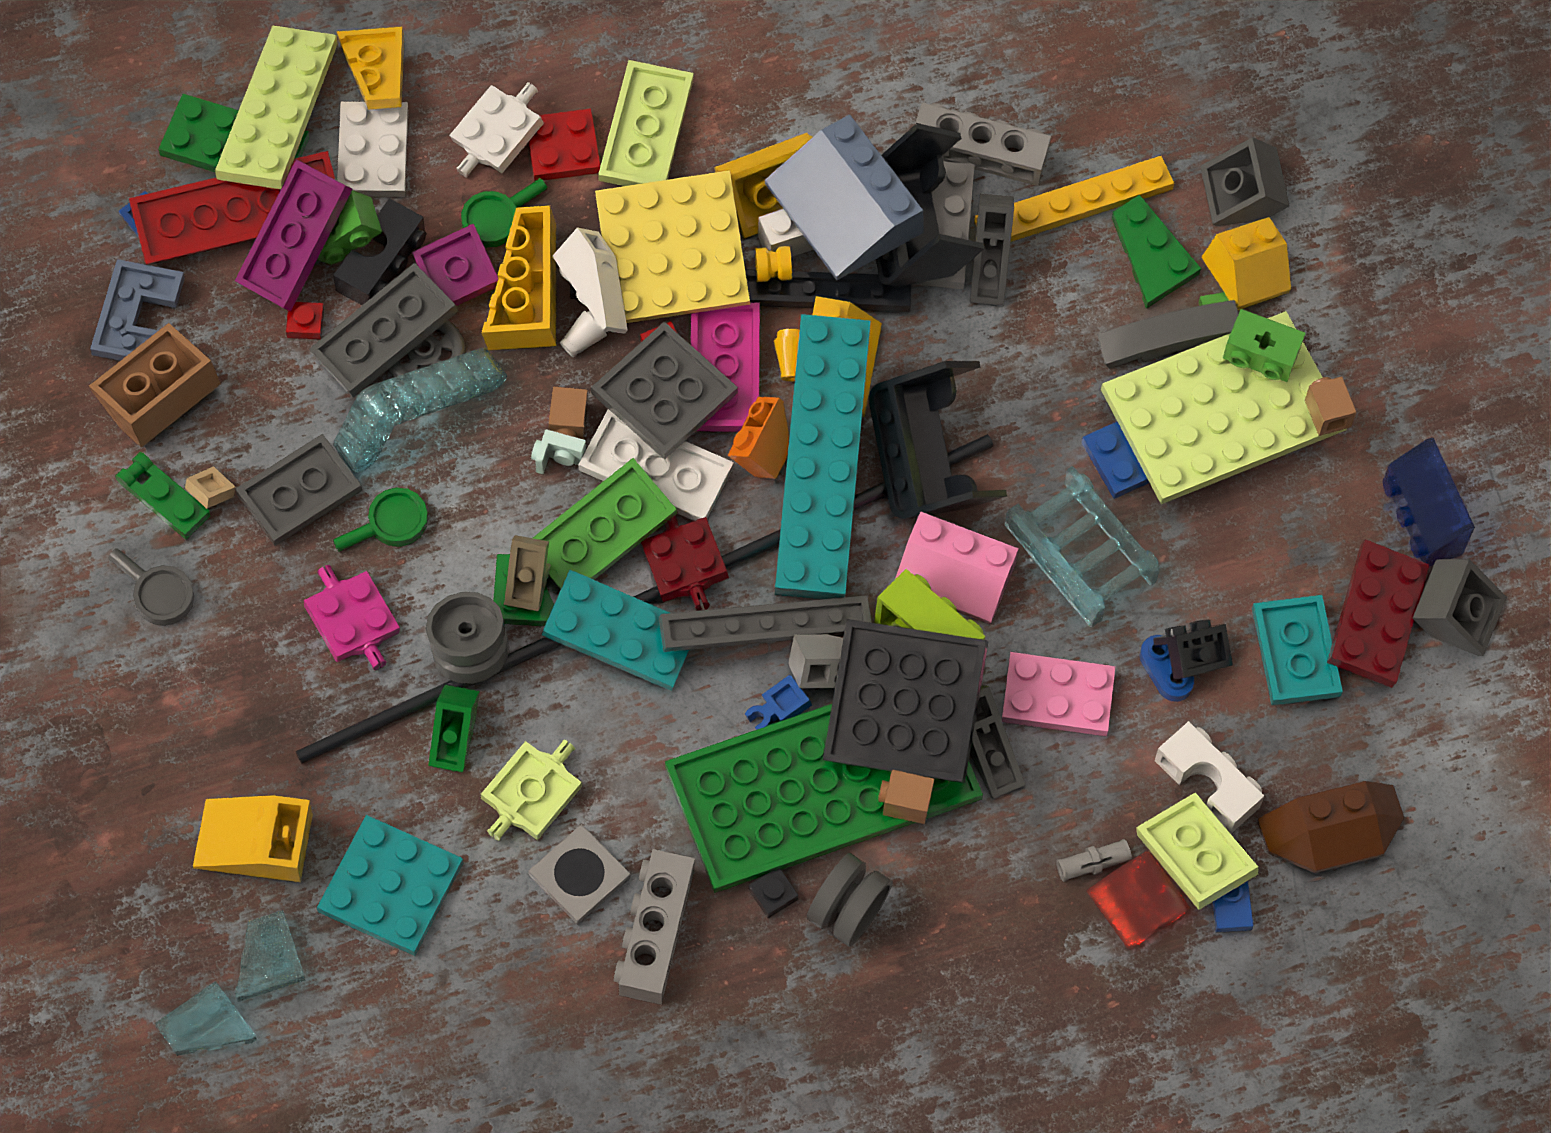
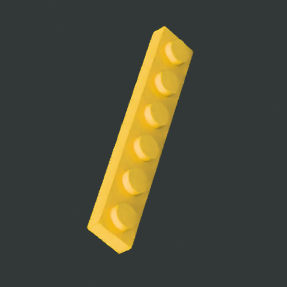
[974,156,1174,242]

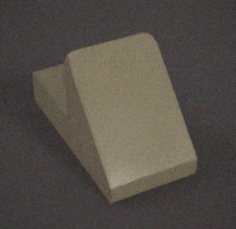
[504,535,551,611]

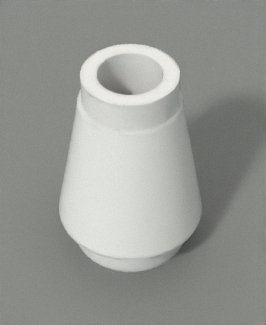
[560,310,607,357]

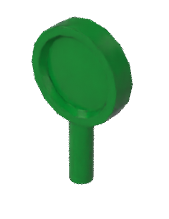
[461,178,547,248]
[333,487,428,552]

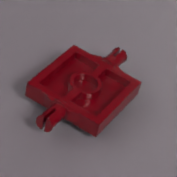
[641,515,729,611]

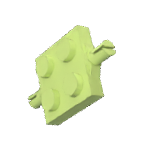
[481,740,582,841]

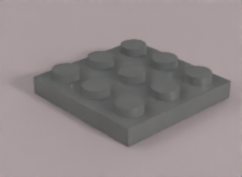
[591,322,738,460]

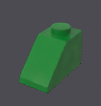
[428,685,480,772]

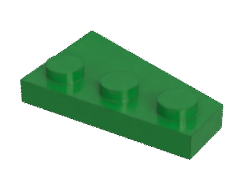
[1112,195,1201,309]

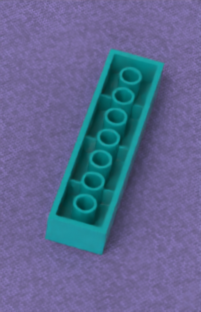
[774,314,871,599]

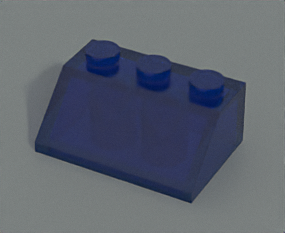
[1382,437,1475,566]

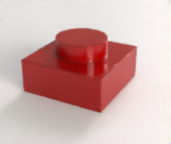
[286,302,324,340]

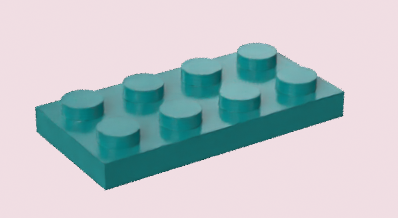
[541,570,689,691]

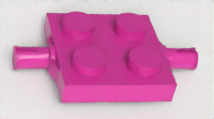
[304,565,400,670]

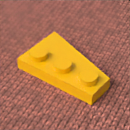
[337,27,404,110]

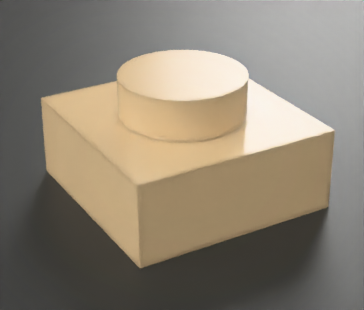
[185,467,236,509]

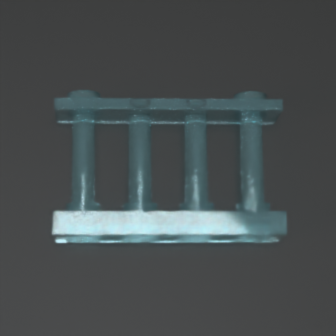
[1004,466,1160,628]

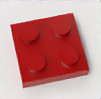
[528,108,600,181]

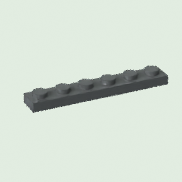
[659,595,872,652]

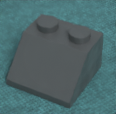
[1200,137,1290,226]
[1412,559,1507,656]

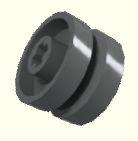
[426,592,510,684]
[807,853,893,947]

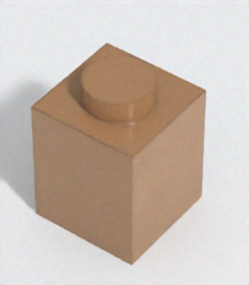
[1305,376,1356,436]
[549,387,588,440]
[878,770,934,824]

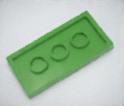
[533,458,678,590]

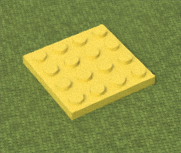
[595,170,750,323]

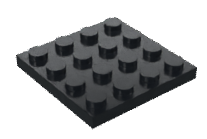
[823,619,988,783]

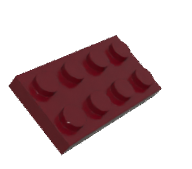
[1327,539,1430,688]

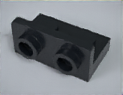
[1153,619,1233,679]

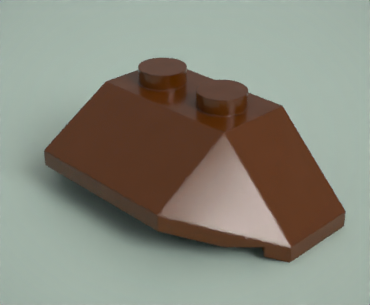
[1257,781,1404,873]

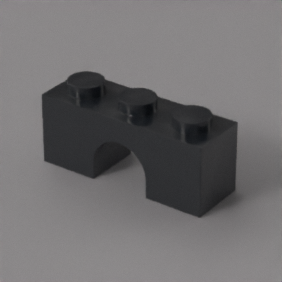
[333,198,427,305]

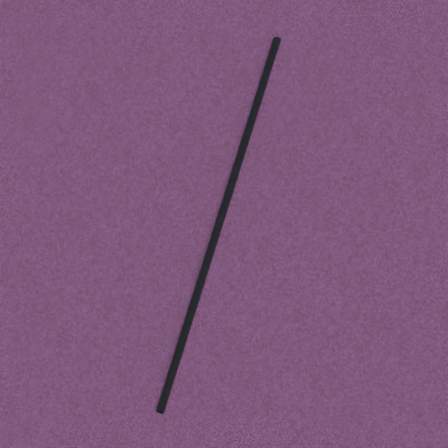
[296,434,993,764]

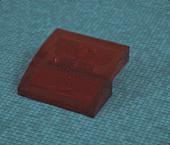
[1087,850,1191,950]

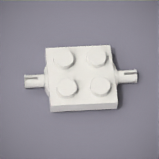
[450,82,544,178]

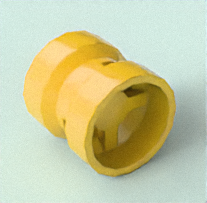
[755,246,792,282]

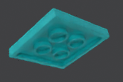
[317,815,464,956]

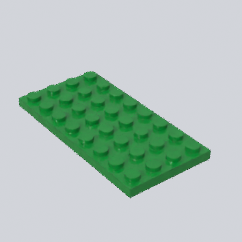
[665,704,983,893]

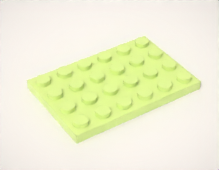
[1101,311,1347,504]

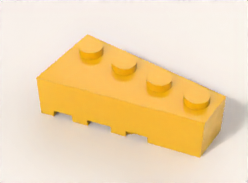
[481,205,556,350]

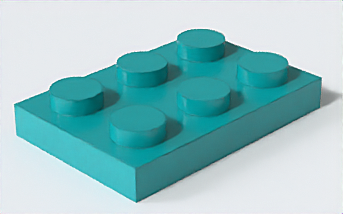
[1252,595,1343,706]

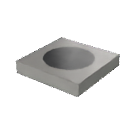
[528,824,631,925]

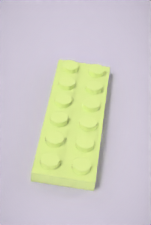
[215,25,338,189]

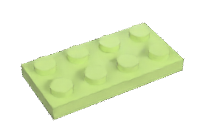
[598,60,694,186]

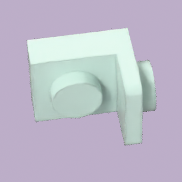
[531,429,586,474]

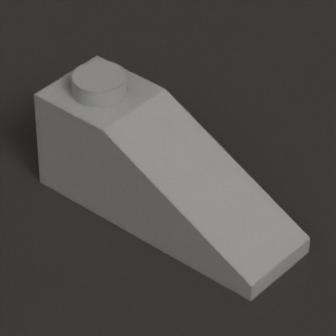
[788,634,843,688]

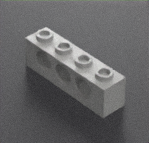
[915,103,1051,186]
[614,849,695,1005]

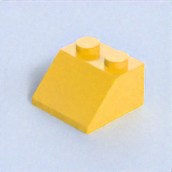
[1201,217,1291,310]

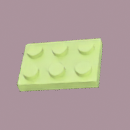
[1136,792,1258,910]

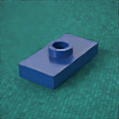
[1213,881,1253,932]

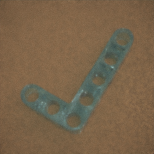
[333,348,507,473]

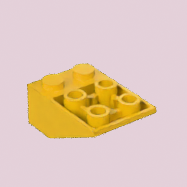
[193,795,313,882]

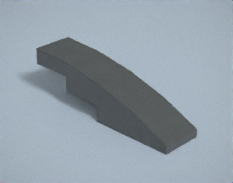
[1097,300,1239,369]

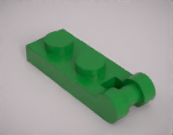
[115,452,211,540]

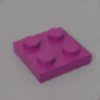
[412,224,499,306]

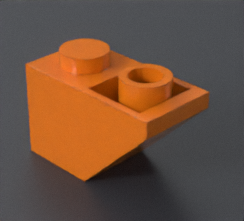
[727,397,789,479]

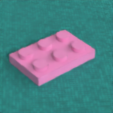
[1002,652,1115,737]

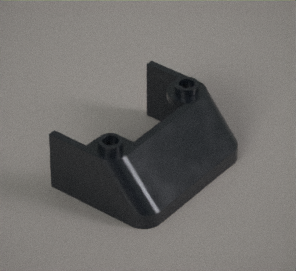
[876,123,985,287]
[869,361,1007,519]

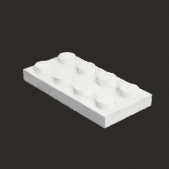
[578,409,734,521]

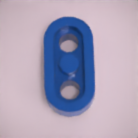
[1140,635,1194,702]

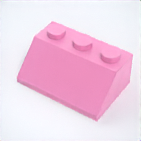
[895,512,1019,625]

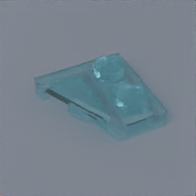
[235,910,305,1002]

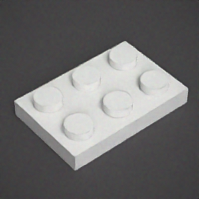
[337,102,408,197]

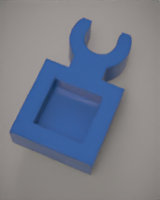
[745,675,812,730]

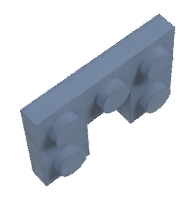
[90,259,185,361]

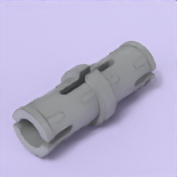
[1056,839,1132,882]

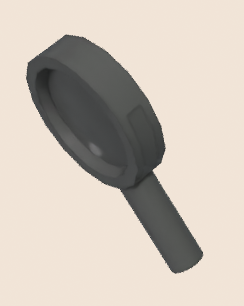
[108,548,194,626]

